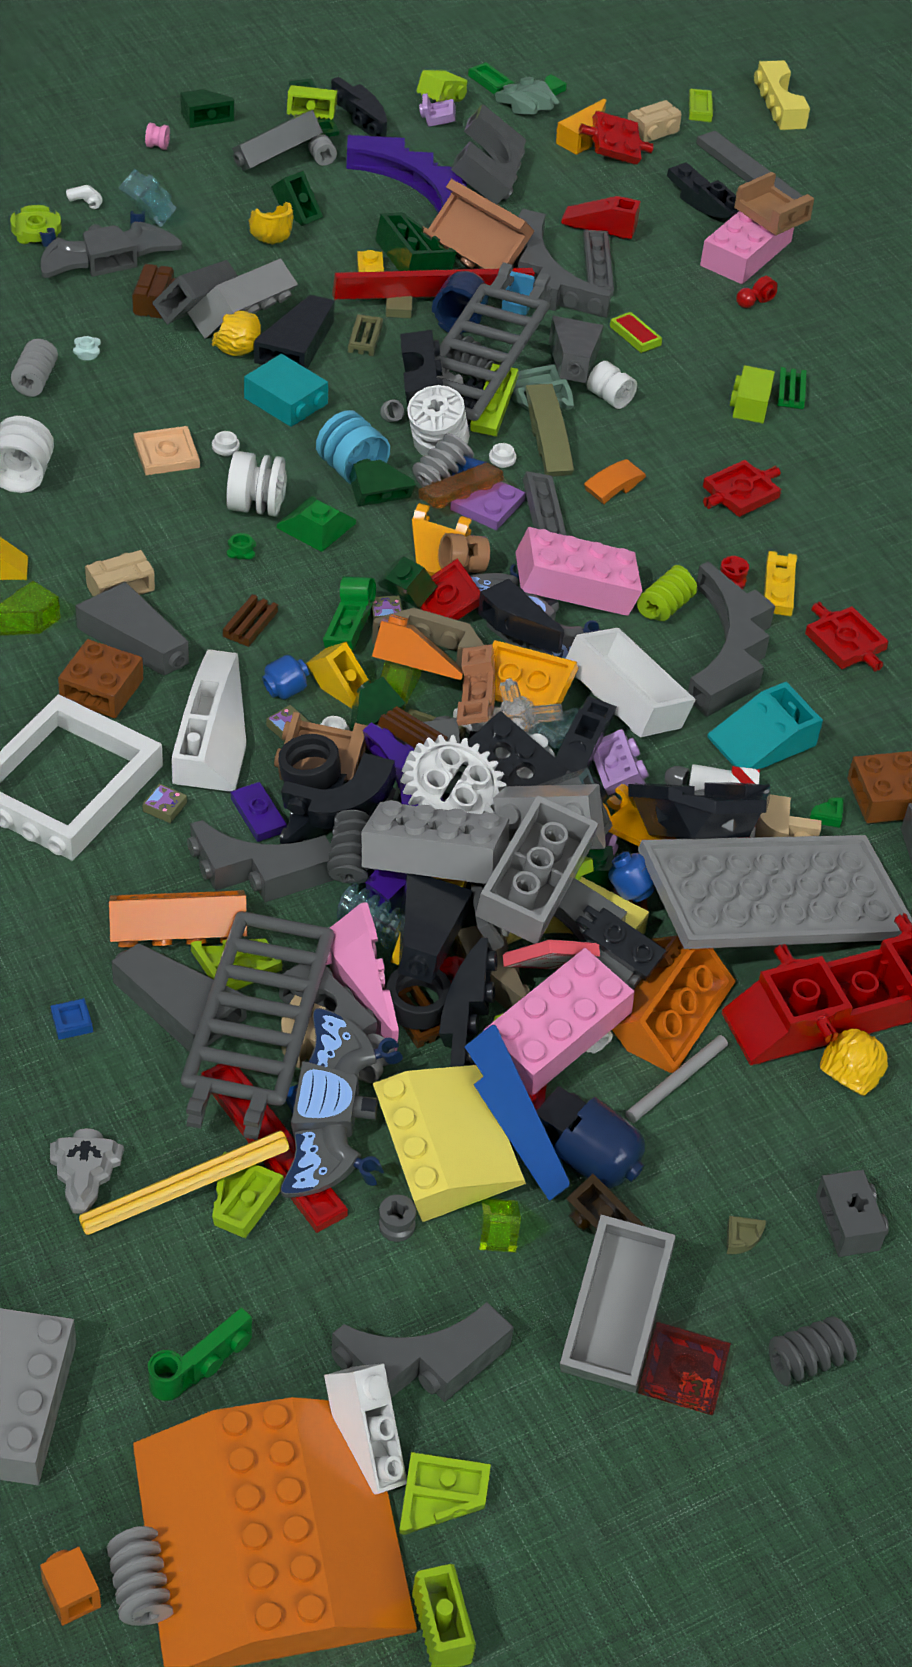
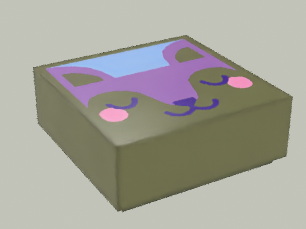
[371,596,402,621]
[266,705,309,742]
[143,783,187,823]

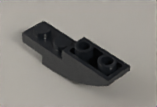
[331,76,387,137]
[667,162,739,218]
[556,696,617,770]
[439,938,498,1067]

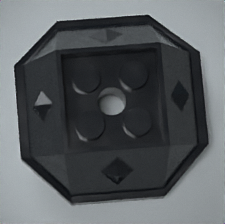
[628,782,770,839]

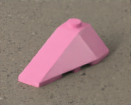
[326,902,399,1051]

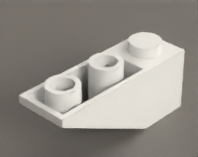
[324,1363,407,1494]

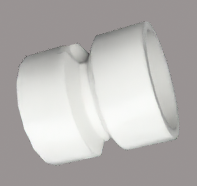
[587,361,637,409]

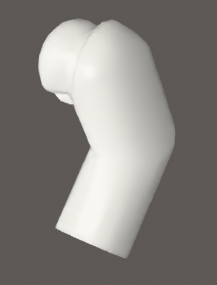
[66,185,103,209]

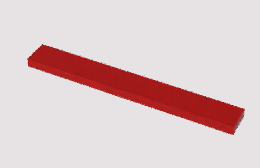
[332,268,535,300]

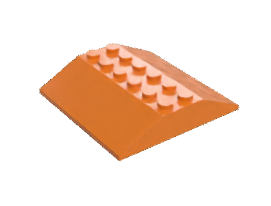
[133,1397,417,1667]

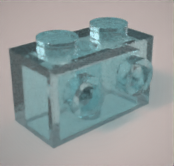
[119,168,176,227]

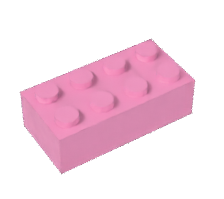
[700,211,794,284]
[516,527,642,616]
[484,948,635,1096]

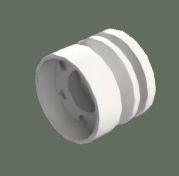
[407,385,470,456]
[0,416,54,493]
[227,451,287,517]

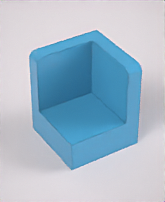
[502,271,535,316]

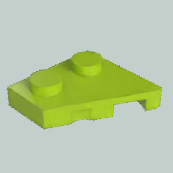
[212,1152,284,1238]
[399,1452,491,1535]

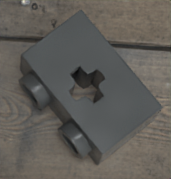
[816,1170,889,1257]

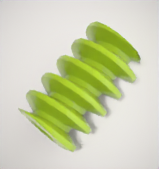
[637,565,698,621]

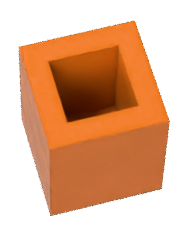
[40,1547,101,1626]

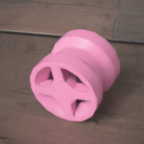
[145,123,170,150]

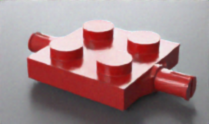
[579,111,654,165]
[703,460,781,517]
[805,602,889,672]

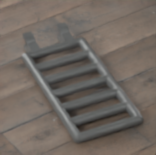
[436,262,552,421]
[180,911,334,1140]

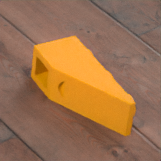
[556,99,607,155]

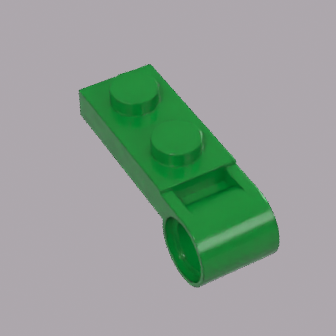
[323,576,376,650]
[148,1307,252,1401]

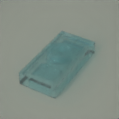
[533,708,578,749]

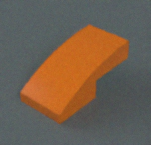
[584,459,646,505]

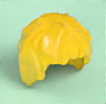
[249,202,293,245]
[212,311,261,356]
[820,1029,888,1096]

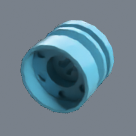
[316,410,390,484]

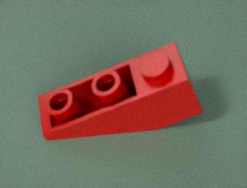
[561,196,641,239]

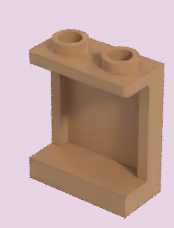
[734,172,815,235]
[274,712,367,781]

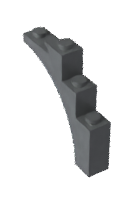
[514,209,612,318]
[688,562,775,717]

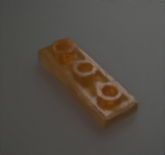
[418,462,504,508]

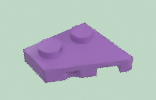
[450,482,526,531]

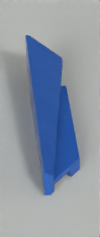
[465,1025,570,1201]

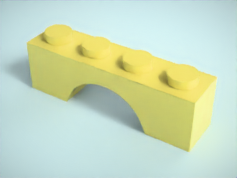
[754,60,810,130]

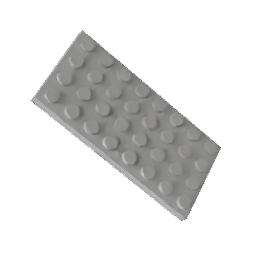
[638,835,912,949]

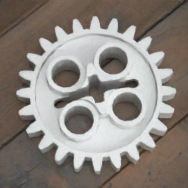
[401,735,506,814]

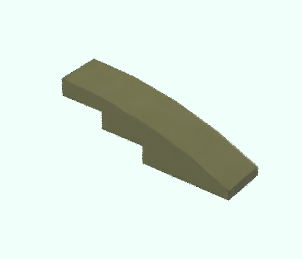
[525,384,574,476]

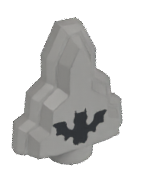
[50,1128,124,1214]

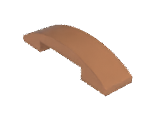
[457,644,495,726]

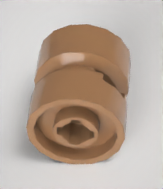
[438,533,490,574]

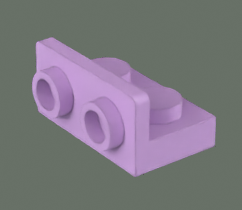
[594,729,649,796]

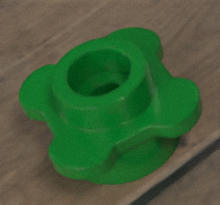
[226,533,256,559]

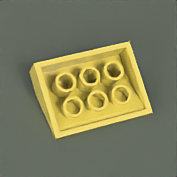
[373,1065,526,1222]

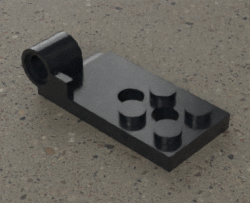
[468,710,607,802]

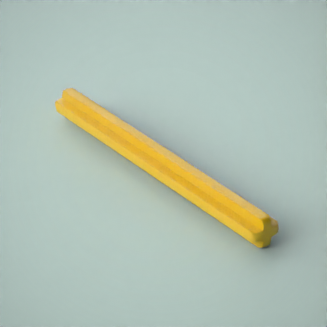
[79,1131,289,1235]

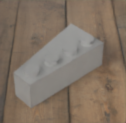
[187,258,298,339]
[0,1308,76,1485]

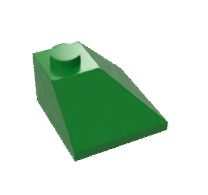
[277,496,356,552]

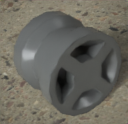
[379,1194,416,1242]

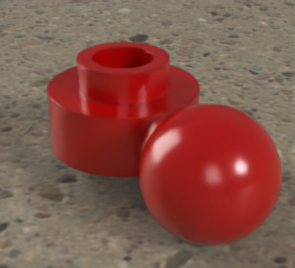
[736,275,778,308]

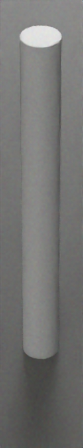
[626,1035,728,1123]

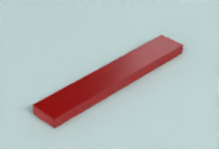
[201,1064,348,1233]

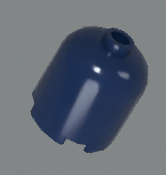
[432,271,489,333]
[554,1097,645,1189]

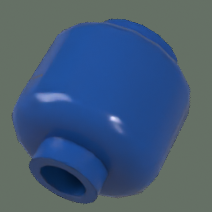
[262,655,309,700]
[608,851,655,902]

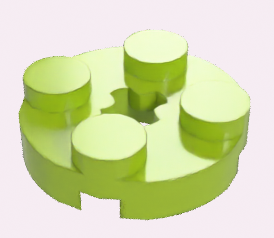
[10,205,62,244]

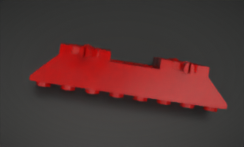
[722,913,912,1066]

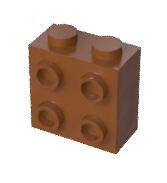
[58,639,144,719]
[847,751,912,823]

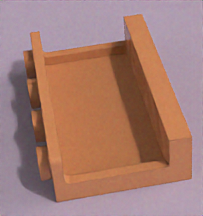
[423,179,534,269]

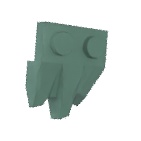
[495,77,559,114]
[511,364,574,411]

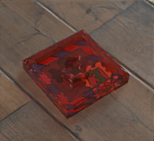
[638,1322,731,1416]

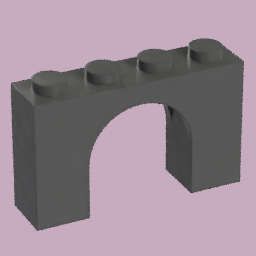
[451,104,526,204]

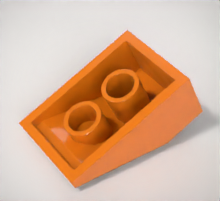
[372,614,463,680]

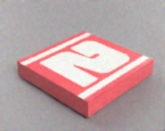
[502,940,600,969]

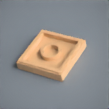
[133,426,200,475]

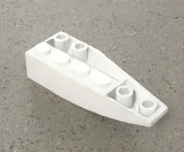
[172,649,246,791]

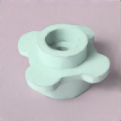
[73,336,101,360]

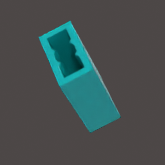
[244,354,328,427]

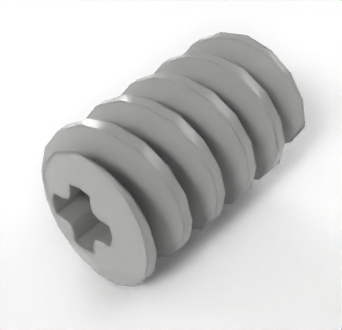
[11,339,58,397]
[412,433,474,494]
[107,1526,173,1626]

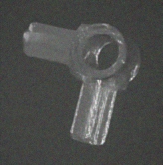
[499,678,563,733]

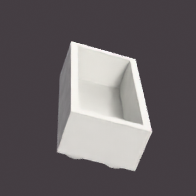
[566,628,696,737]

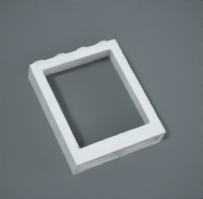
[0,694,163,861]

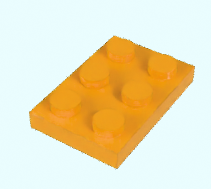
[492,640,578,717]

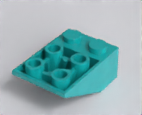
[707,681,823,769]

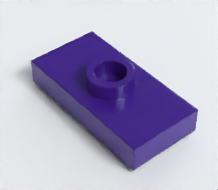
[231,782,287,842]

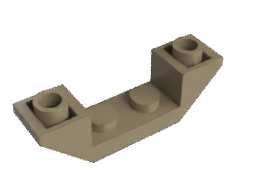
[372,608,484,668]

